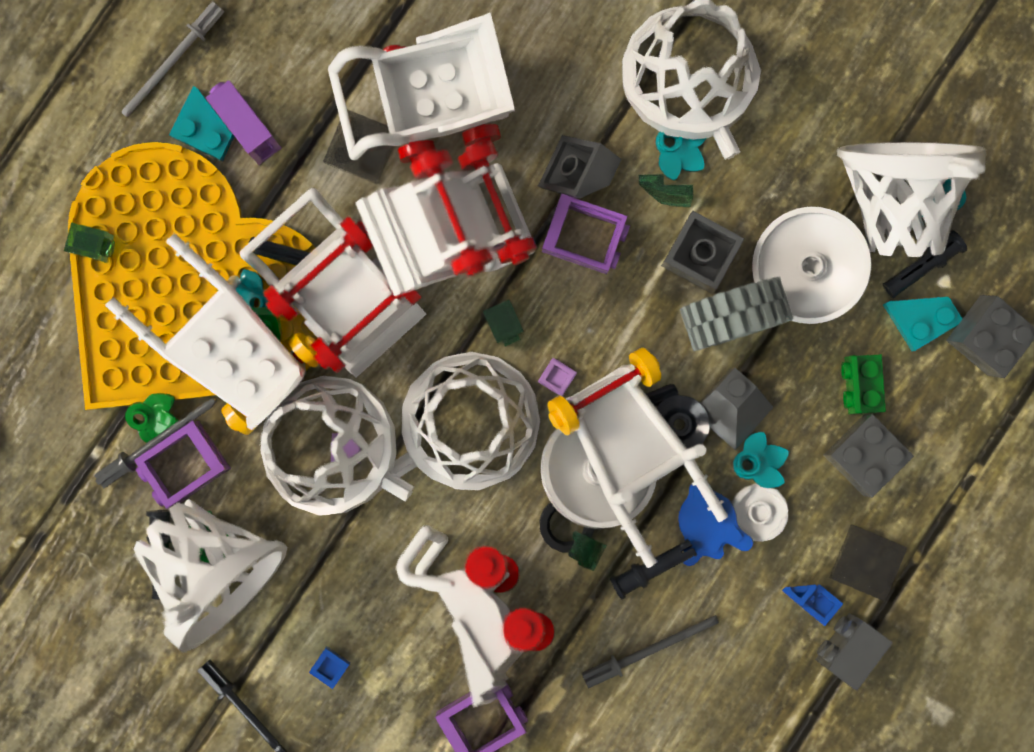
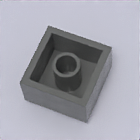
[661,211,744,294]
[946,295,1034,378]
[823,414,914,498]
[815,613,893,691]

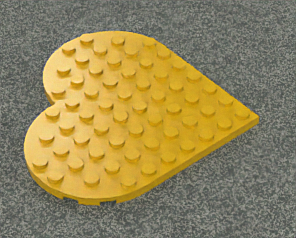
[68,142,317,410]

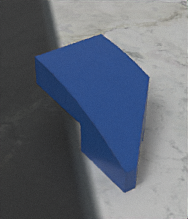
[782,585,843,626]

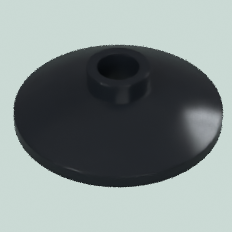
[656,395,710,449]

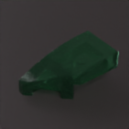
[639,174,694,207]
[568,531,607,571]

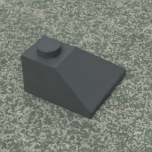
[538,135,622,199]
[700,367,773,450]

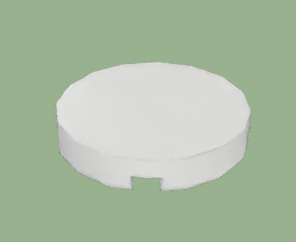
[731,484,788,542]

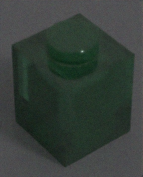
[64,223,115,263]
[483,299,524,347]

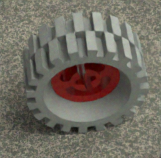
[680,277,794,351]

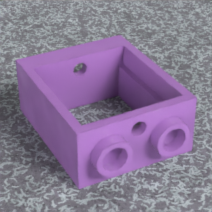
[206,80,282,165]
[542,193,630,274]
[134,421,231,509]
[435,681,528,752]

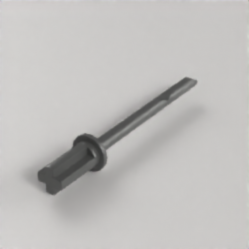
[94,399,217,489]
[582,615,719,689]

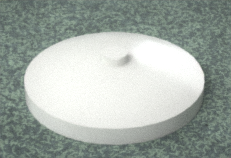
[752,207,872,324]
[541,429,656,529]

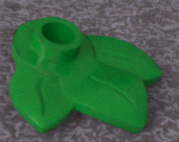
[125,393,179,443]

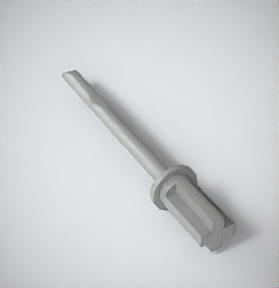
[122,1,224,117]

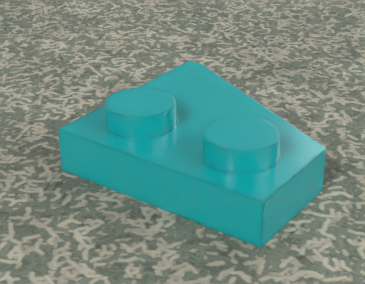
[169,86,235,162]
[883,296,962,352]

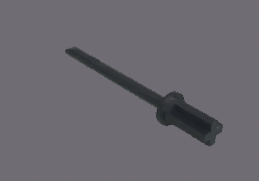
[197,660,287,752]

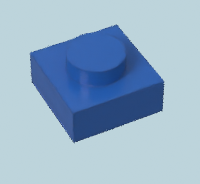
[309,647,350,689]

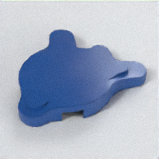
[678,484,754,566]

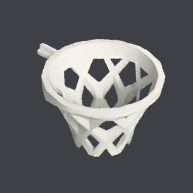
[622,0,761,160]
[837,142,986,257]
[391,352,540,490]
[260,376,414,516]
[134,499,288,653]

